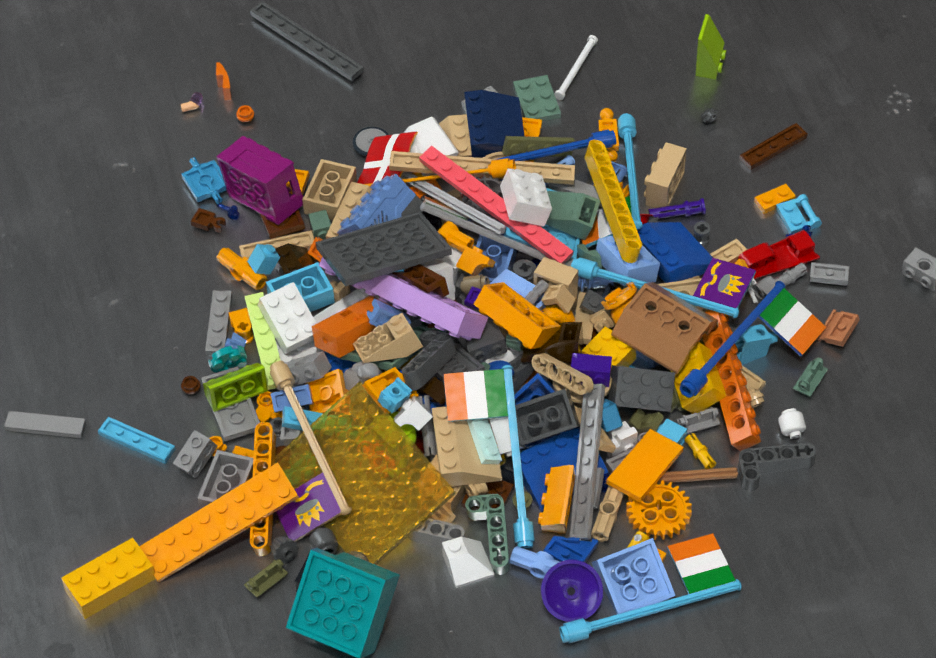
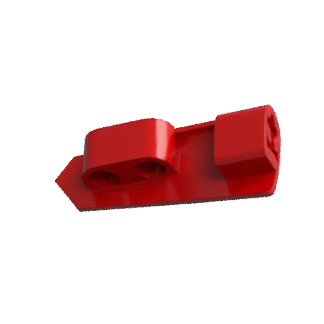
[733,230,820,279]

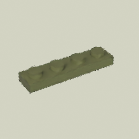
[502,136,575,157]

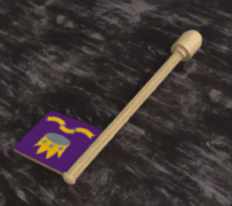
[270,361,352,542]

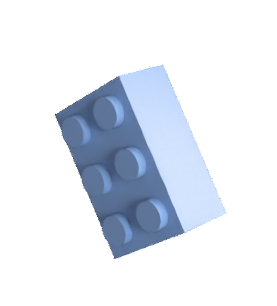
[596,236,660,288]

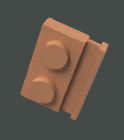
[817,309,860,347]

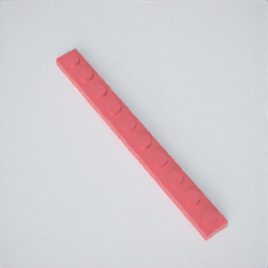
[419,145,573,264]

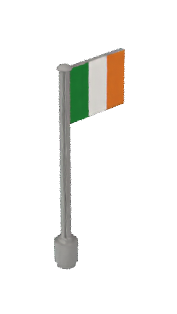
[420,196,573,266]

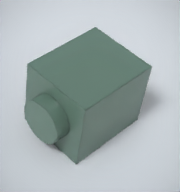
[308,210,331,240]

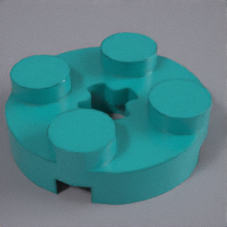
[208,346,247,373]

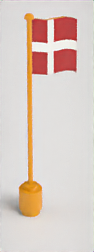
[357,131,516,187]

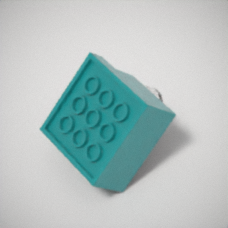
[286,548,400,658]

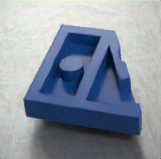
[543,536,598,563]

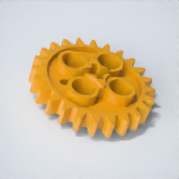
[626,480,692,540]

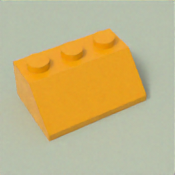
[538,465,575,535]

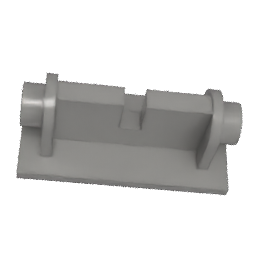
[676,407,720,434]

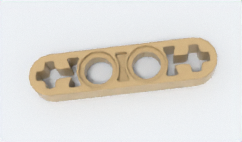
[532,353,594,395]

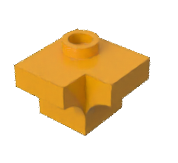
[456,246,496,276]

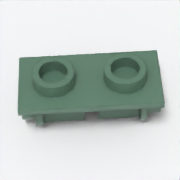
[793,357,828,397]

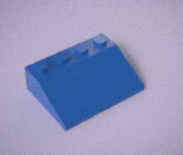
[637,222,713,283]
[520,427,610,512]

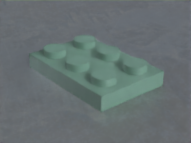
[513,75,561,122]

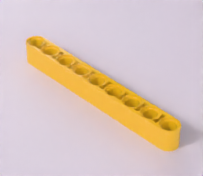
[585,140,642,263]

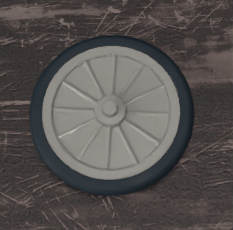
[353,127,389,156]

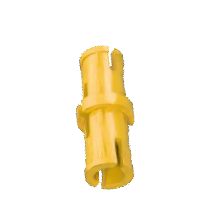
[684,433,716,469]

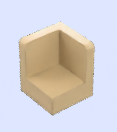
[541,284,575,313]

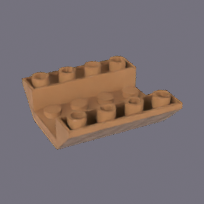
[611,282,718,374]

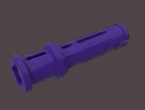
[648,198,706,219]

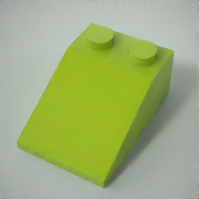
[695,14,727,80]

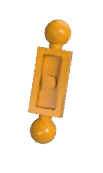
[598,108,619,162]

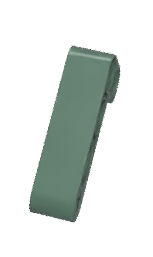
[465,494,510,575]

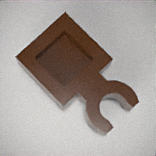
[191,208,226,233]

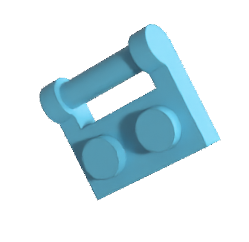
[776,194,822,235]

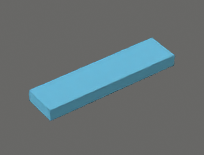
[98,417,176,464]

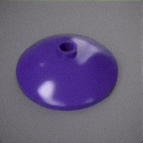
[541,560,603,622]

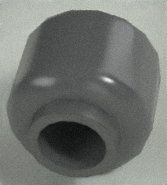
[309,528,339,554]

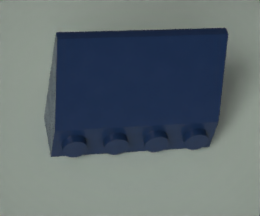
[464,90,524,158]

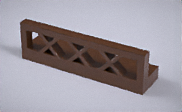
[392,264,449,297]

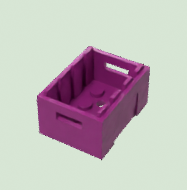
[216,136,304,225]

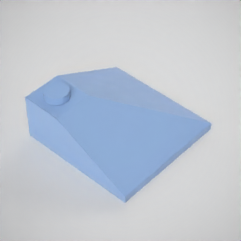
[591,538,676,614]

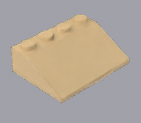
[432,406,502,487]

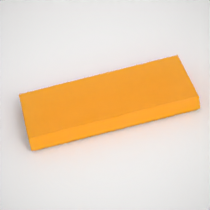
[606,429,684,502]

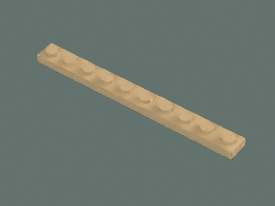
[389,151,575,185]

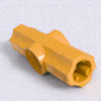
[216,248,268,290]

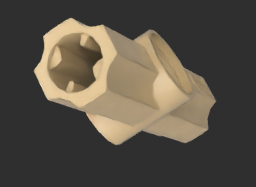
[591,485,624,542]

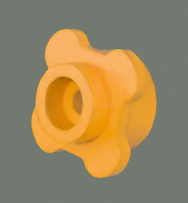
[209,436,227,457]

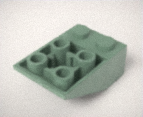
[546,191,600,240]

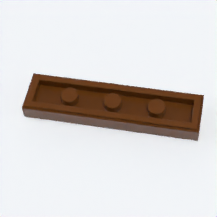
[739,123,808,170]

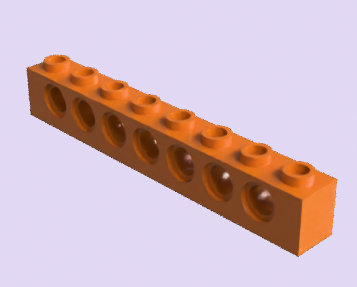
[702,310,761,452]

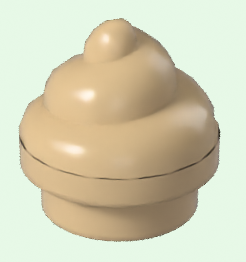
[748,387,765,408]

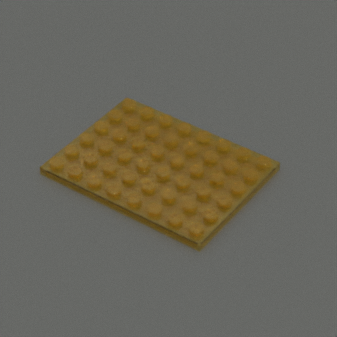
[275,381,457,565]

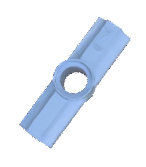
[510,546,560,579]

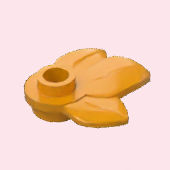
[256,391,282,422]

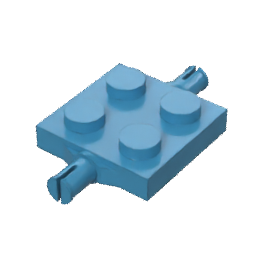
[181,157,227,204]

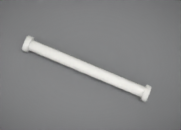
[554,35,598,100]

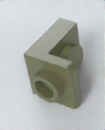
[629,408,664,434]

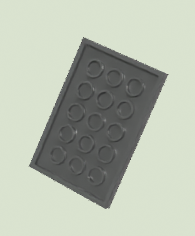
[316,212,452,286]

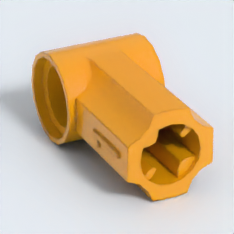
[437,221,474,252]

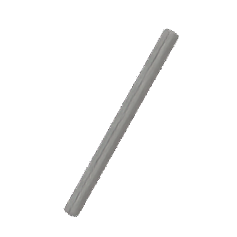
[402,172,506,235]

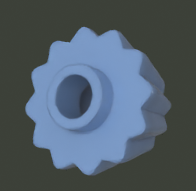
[224,332,247,349]

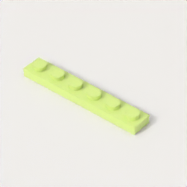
[245,292,281,390]

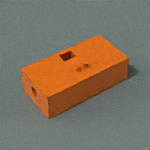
[312,295,395,358]

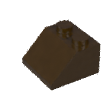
[275,243,315,276]

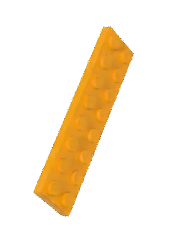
[139,462,299,582]

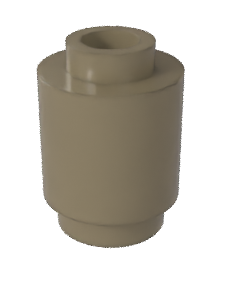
[460,274,490,296]

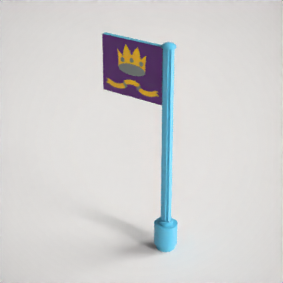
[571,257,756,319]

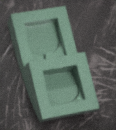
[577,244,602,269]

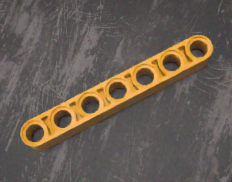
[250,422,276,557]

